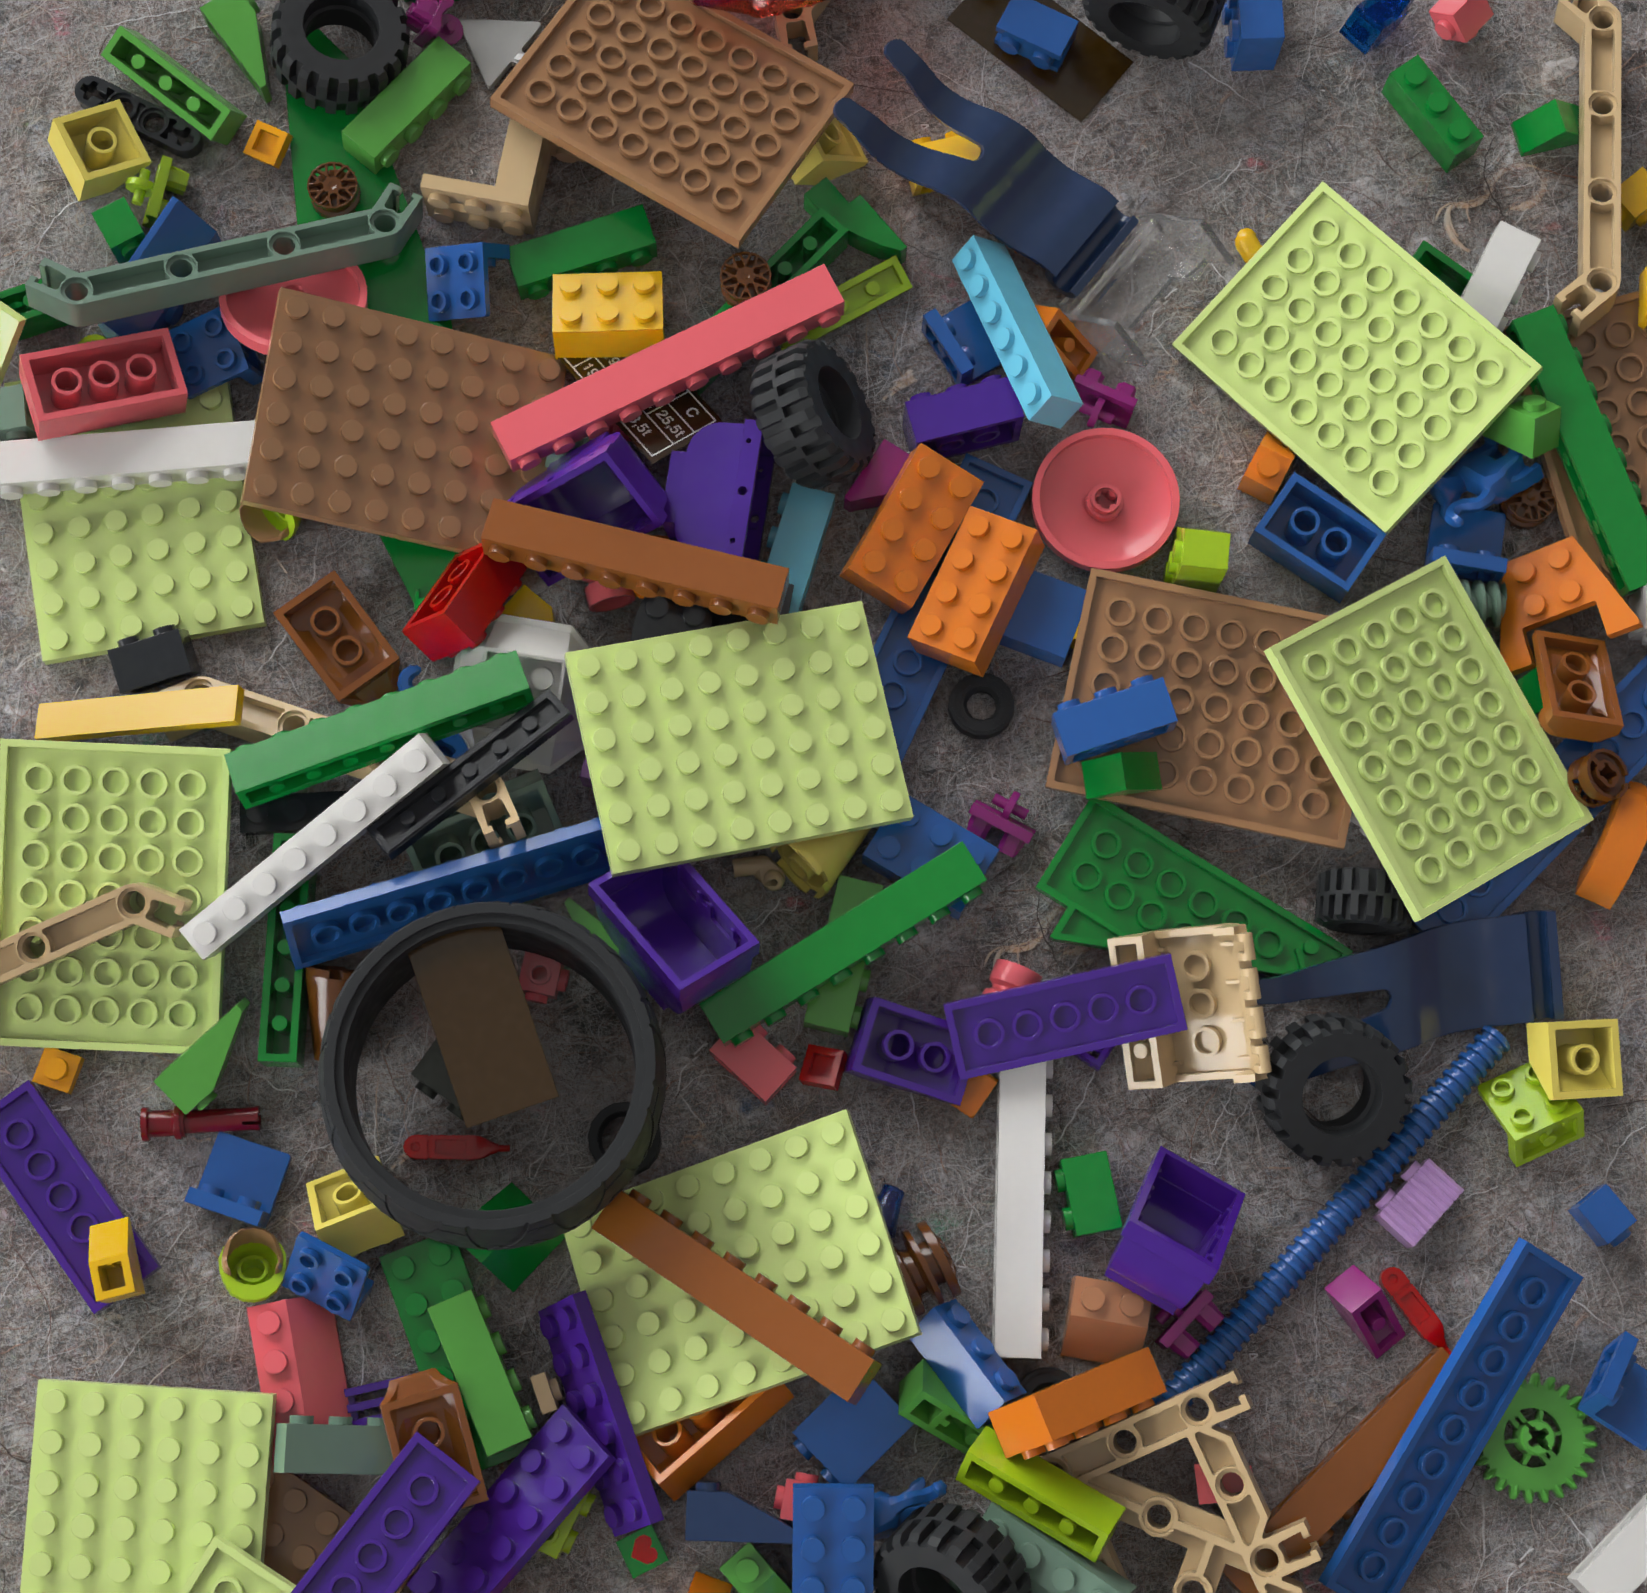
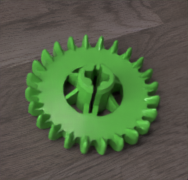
[1474,1372,1598,1504]

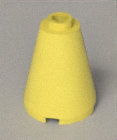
[770,828,871,899]

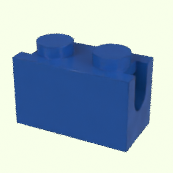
[994,0,1079,72]

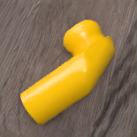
[1235,228,1262,263]

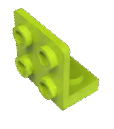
[1478,1062,1585,1167]

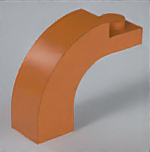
[1575,781,1647,910]

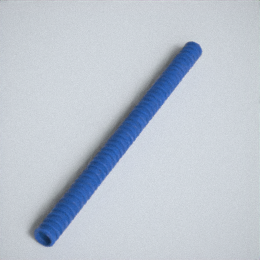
[1153,1026,1511,1407]

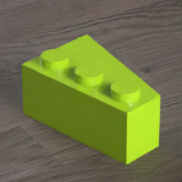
[1163,526,1231,593]

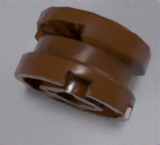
[307,162,361,219]
[720,251,772,307]
[1499,477,1556,530]
[1567,748,1629,808]

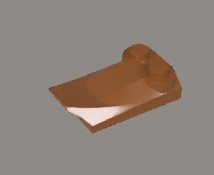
[273,570,401,706]
[1532,630,1624,742]
[379,1368,489,1508]

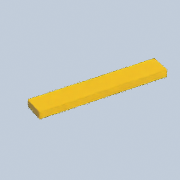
[35,685,245,741]

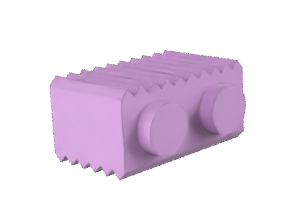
[1373,1158,1464,1249]

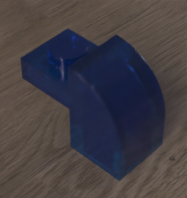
[1339,0,1414,55]

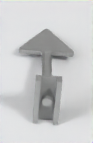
[459,18,542,89]

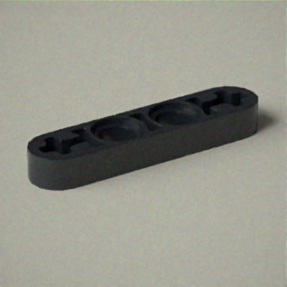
[75,76,204,159]

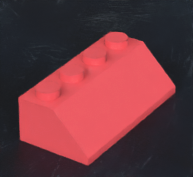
[247,1297,351,1465]

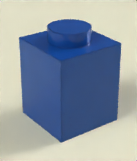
[1568,1184,1637,1247]

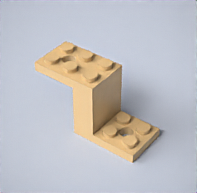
[420,118,586,236]

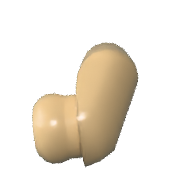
[732,855,786,891]

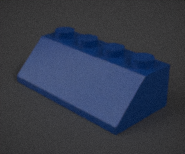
[97,196,221,339]

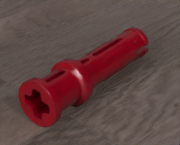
[140,1105,261,1142]

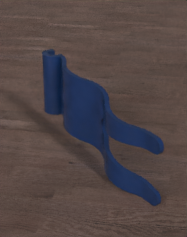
[833,39,1139,298]
[1249,910,1564,1088]

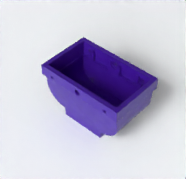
[662,419,775,561]
[507,431,668,587]
[588,863,760,1014]
[1104,1146,1246,1315]

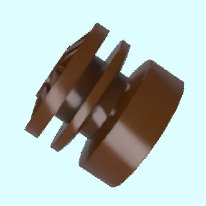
[893,1220,962,1317]

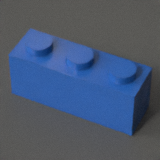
[910,1298,1027,1430]

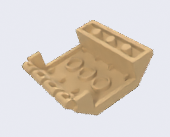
[1107,923,1272,1090]

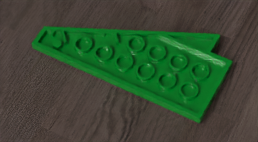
[1035,799,1353,976]

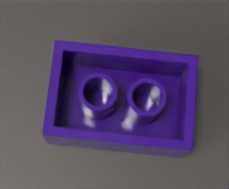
[902,375,1024,459]

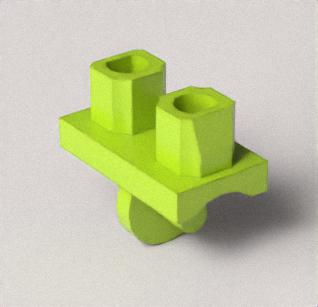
[125,155,190,229]

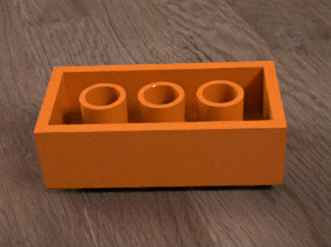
[839,443,984,614]
[907,506,1045,677]
[988,1347,1167,1460]

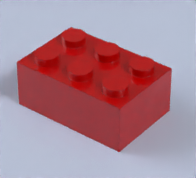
[401,543,528,662]

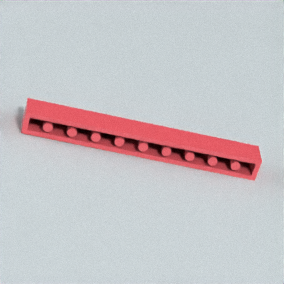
[490,264,845,472]

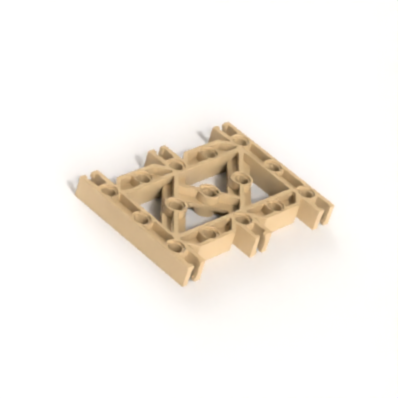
[1039,1368,1323,1593]

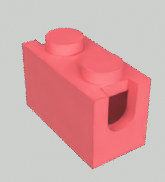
[709,1025,797,1106]

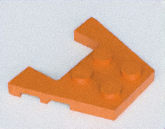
[1500,536,1643,676]

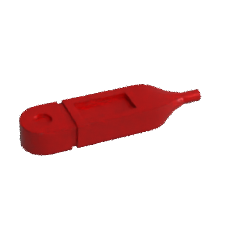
[403,1135,510,1161]
[1379,1267,1452,1355]

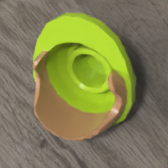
[239,504,302,543]
[218,1227,286,1303]

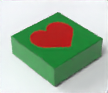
[616,1524,669,1579]

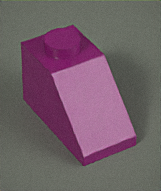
[844,439,909,512]
[1324,1264,1406,1359]

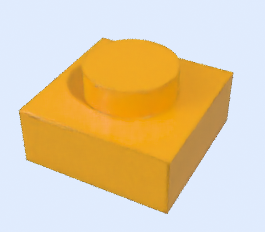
[243,120,293,169]
[32,1048,85,1095]

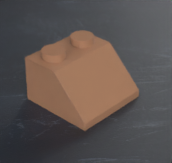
[1060,1276,1152,1363]

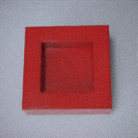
[798,1044,848,1091]

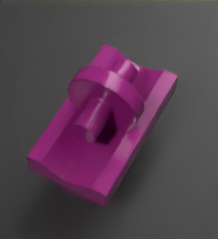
[406,0,463,48]
[1073,368,1138,429]
[967,790,1036,858]
[1154,1289,1224,1359]

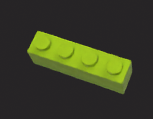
[955,1425,1126,1563]

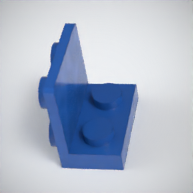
[425,242,510,322]
[921,300,1002,385]
[169,306,264,400]
[1424,502,1508,584]
[184,1132,292,1229]
[282,1231,375,1321]
[1577,1331,1647,1451]

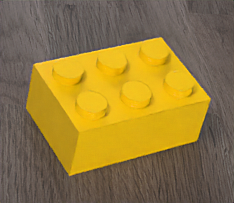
[552,271,665,360]

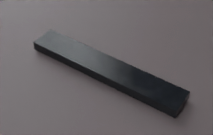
[366,688,574,861]

